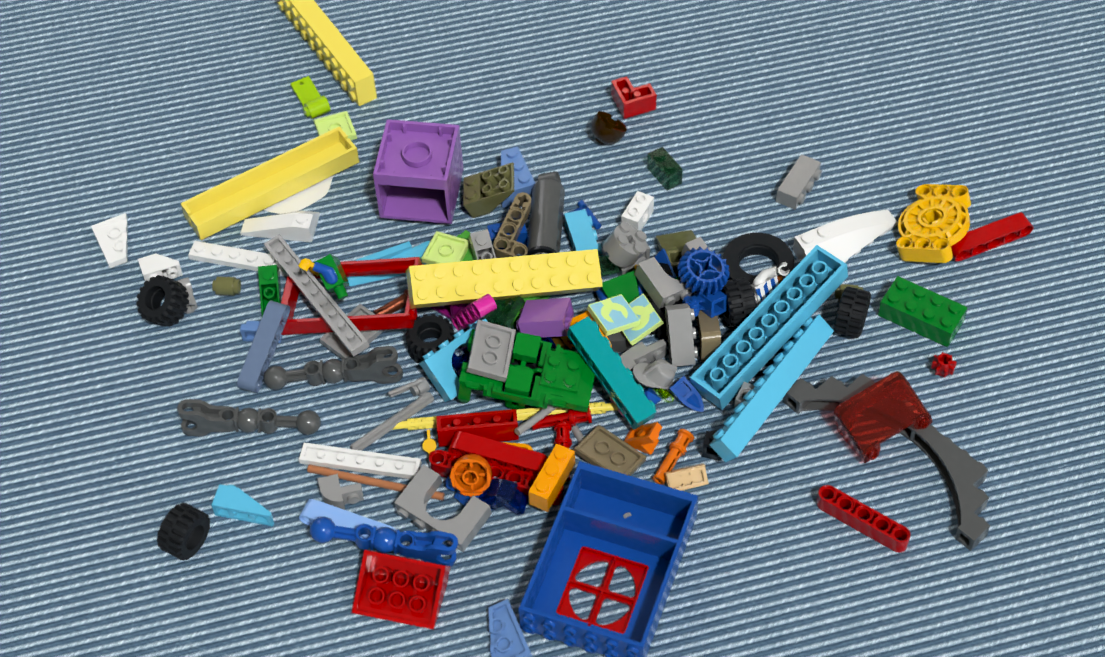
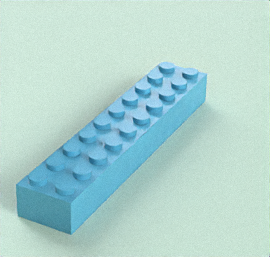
[690,245,848,410]

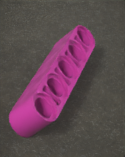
[451,294,497,331]

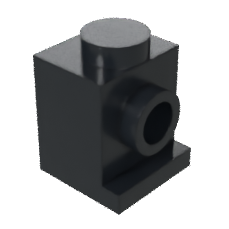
[702,430,722,461]

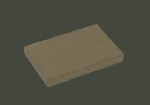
[574,424,646,476]

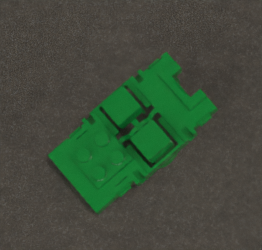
[458,329,595,413]

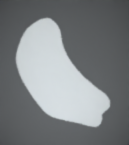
[264,175,334,214]

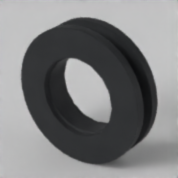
[723,232,794,284]

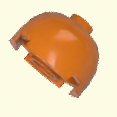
[450,454,492,497]

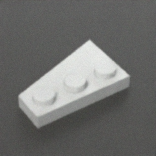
[91,213,128,268]

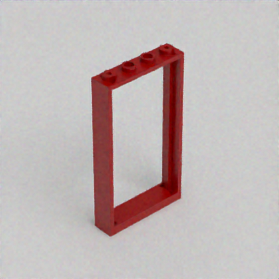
[281,257,424,335]

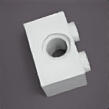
[621,191,654,230]

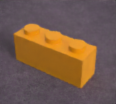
[528,444,575,512]

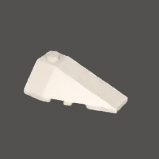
[240,211,320,242]

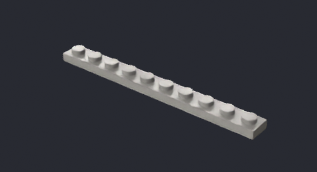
[264,234,370,357]

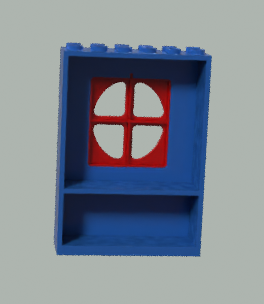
[519,461,698,657]

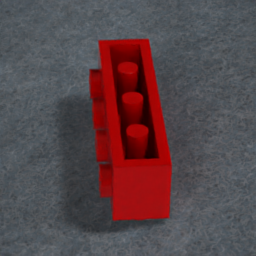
[436,409,519,447]

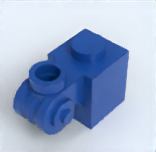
[682,291,727,318]

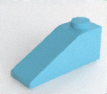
[211,484,274,526]

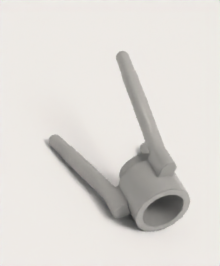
[388,377,430,398]

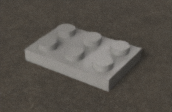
[320,304,386,359]
[466,319,516,382]

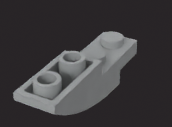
[602,339,667,393]

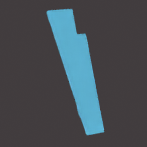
[347,241,430,287]

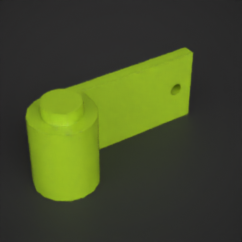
[290,76,331,119]

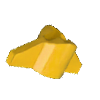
[422,429,437,455]

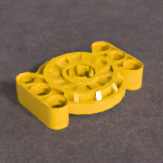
[896,184,971,263]

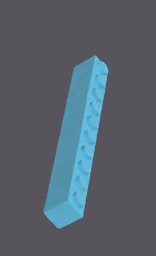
[710,314,834,462]

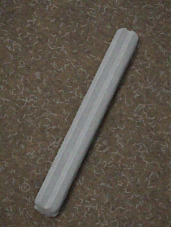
[350,392,434,451]

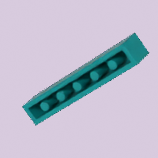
[567,316,657,430]

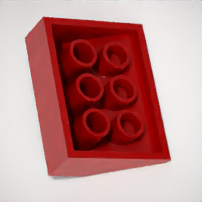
[352,550,451,629]

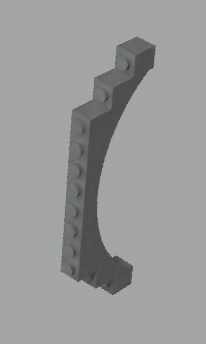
[783,374,990,551]

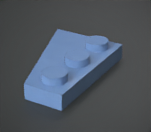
[488,599,532,657]

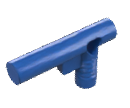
[568,200,602,230]

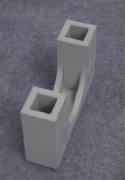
[634,237,712,309]
[394,464,492,552]

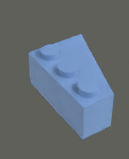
[501,146,535,208]

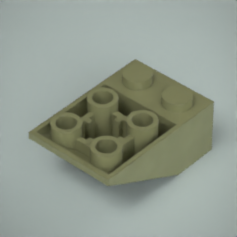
[463,162,514,218]
[656,230,696,277]

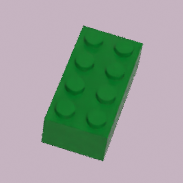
[878,276,968,347]

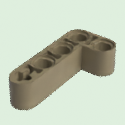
[493,192,531,258]
[696,310,721,362]

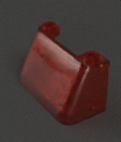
[834,371,933,463]

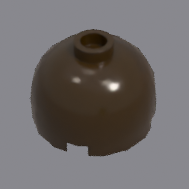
[591,111,627,145]

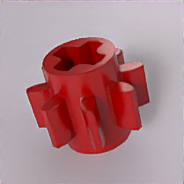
[931,352,957,378]

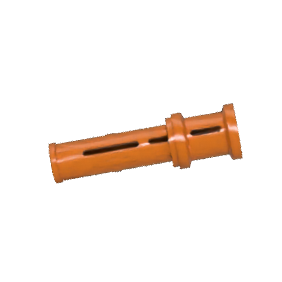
[653,429,694,485]

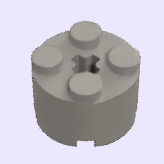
[603,222,647,268]

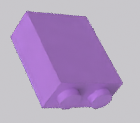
[517,298,574,337]

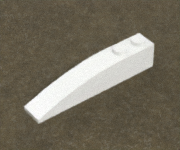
[793,210,898,263]

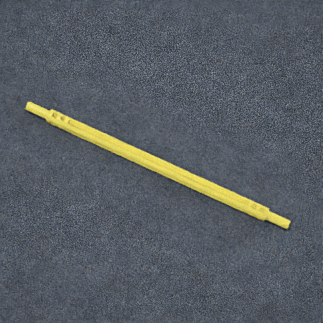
[392,402,618,430]

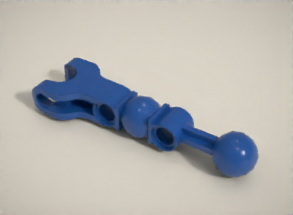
[310,517,458,566]

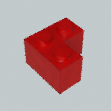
[611,76,657,119]

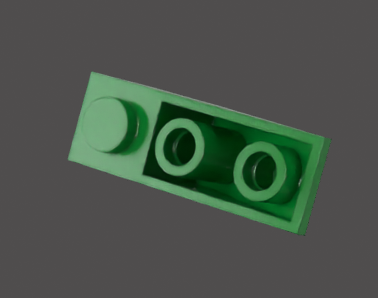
[258,265,281,316]

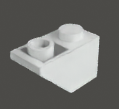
[138,253,183,281]

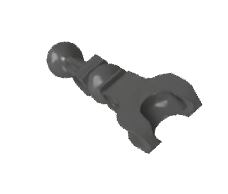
[263,346,403,390]
[177,399,321,437]

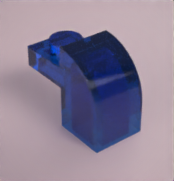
[479,479,529,516]

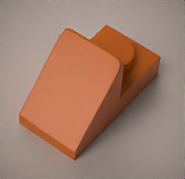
[624,422,662,455]

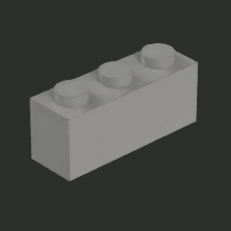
[776,154,822,210]
[664,303,698,367]

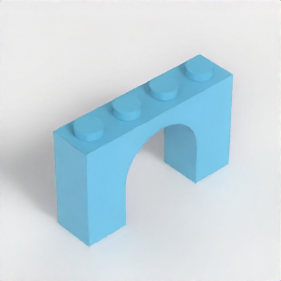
[419,318,488,402]

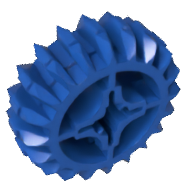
[677,246,730,296]

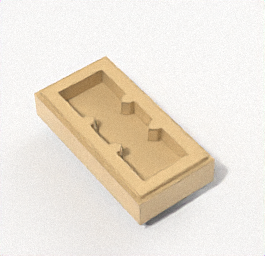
[664,463,709,491]

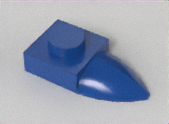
[669,376,704,412]

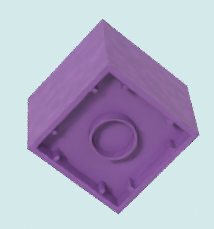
[373,119,464,224]

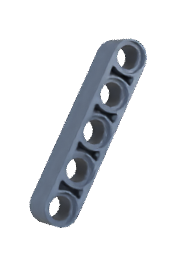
[237,300,290,393]

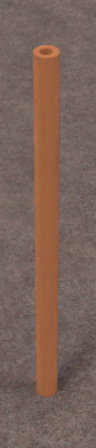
[307,464,445,501]

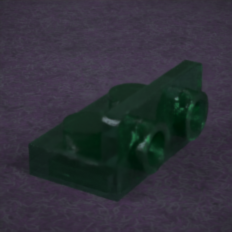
[482,296,525,328]

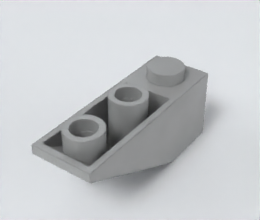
[468,229,496,260]

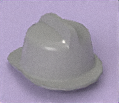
[633,359,677,390]

